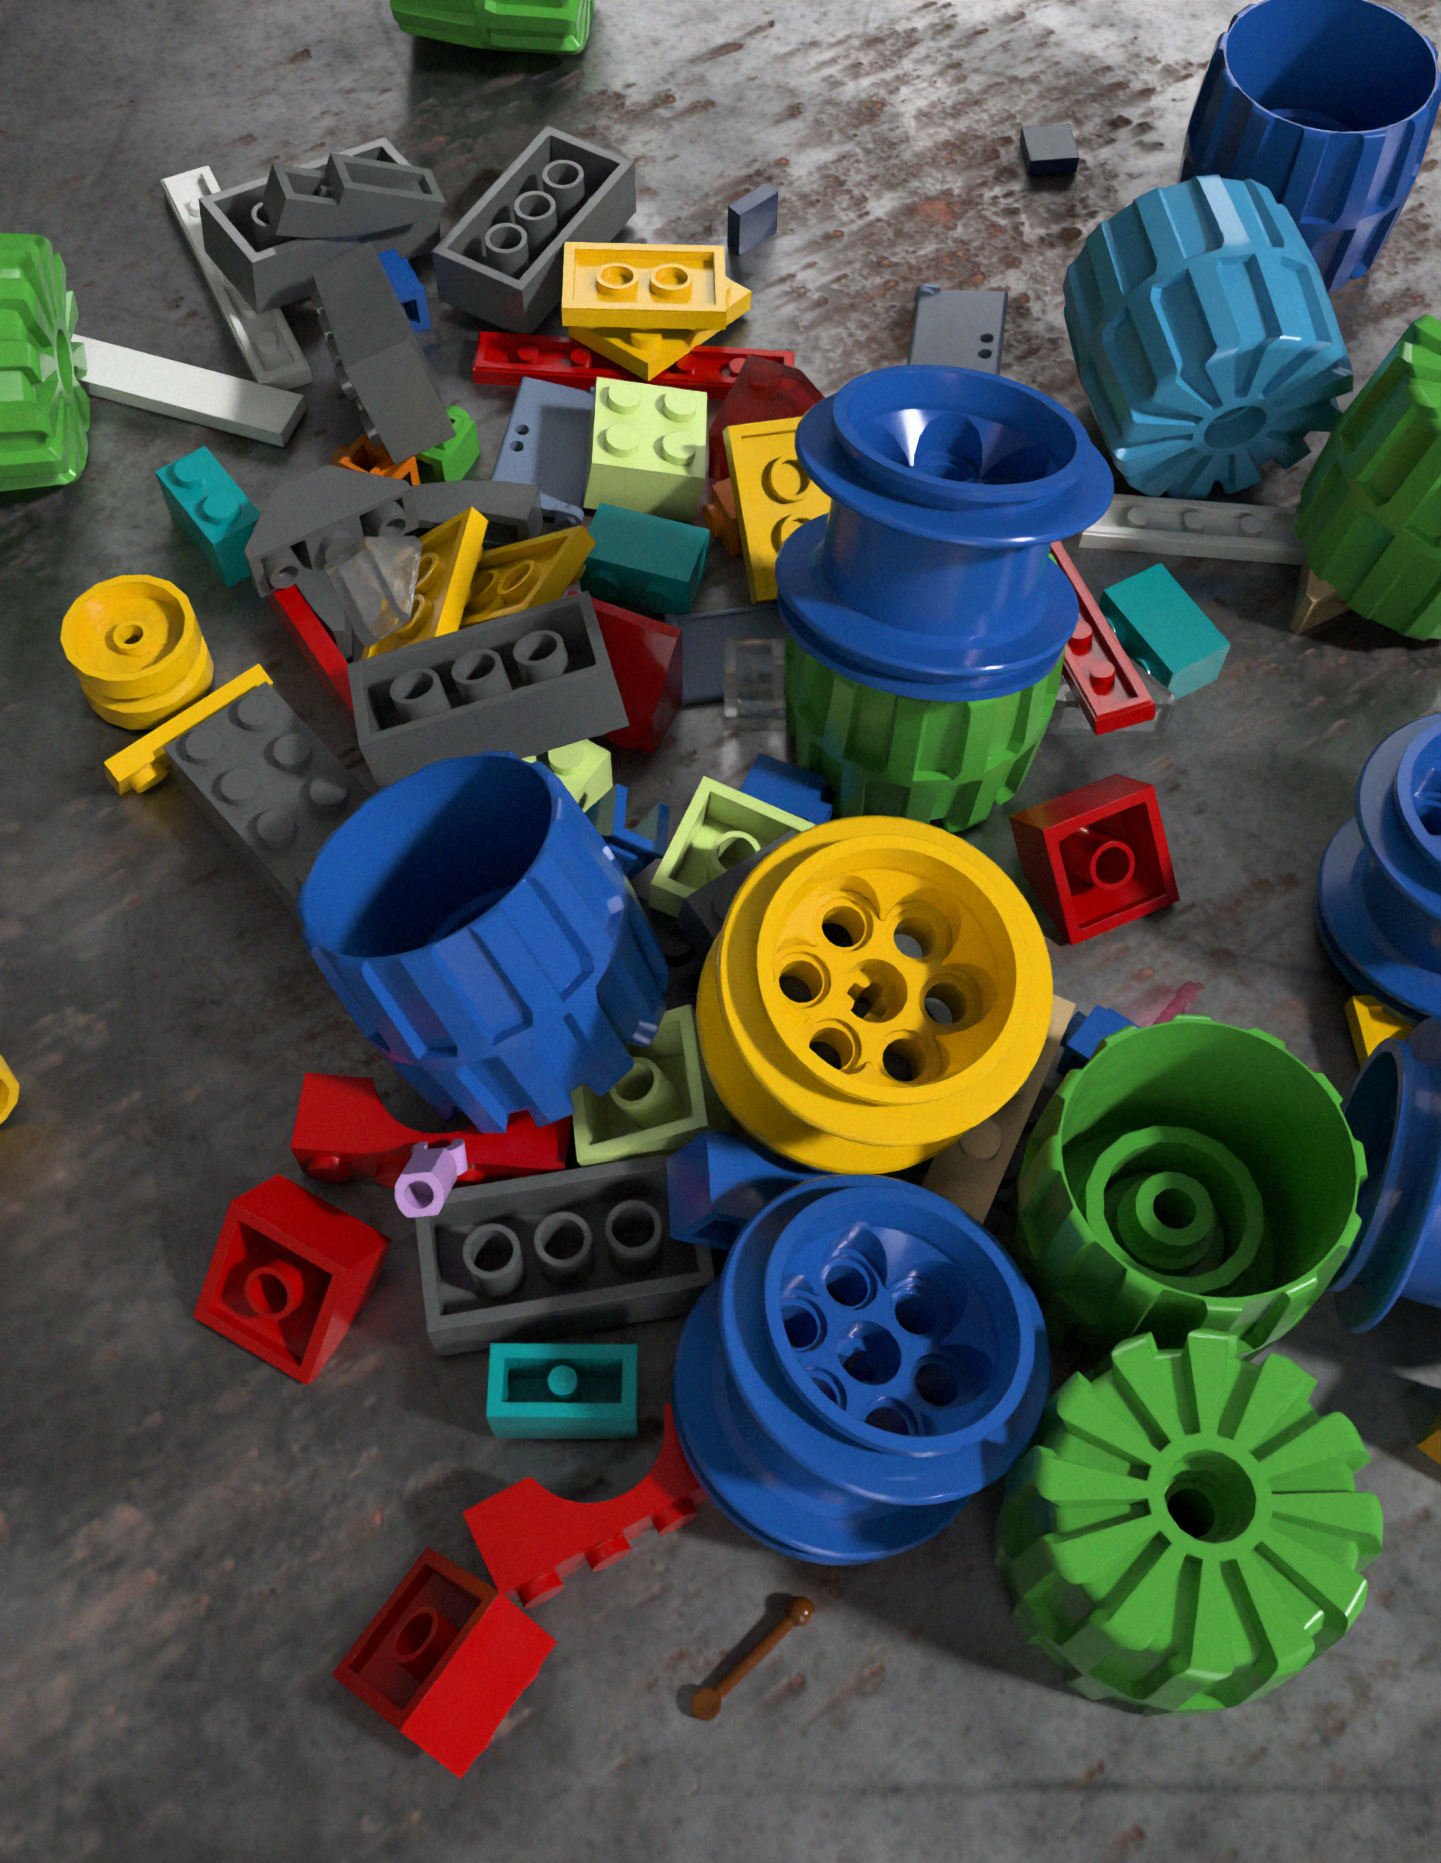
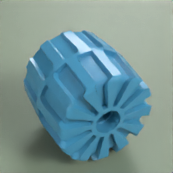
[1062,174,1354,500]

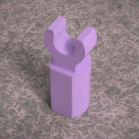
[394,1138,468,1218]

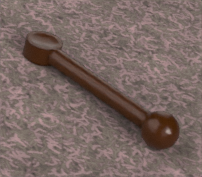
[691,1596,815,1722]

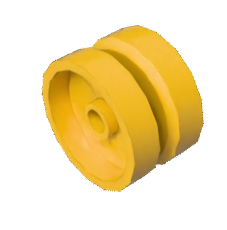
[60,575,214,730]

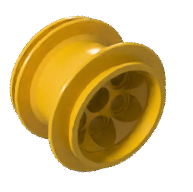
[696,815,1053,1175]

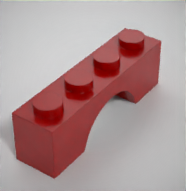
[290,1072,575,1189]
[462,1402,709,1609]

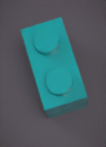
[155,446,261,588]
[580,503,709,615]
[1098,563,1231,708]
[486,1343,640,1439]

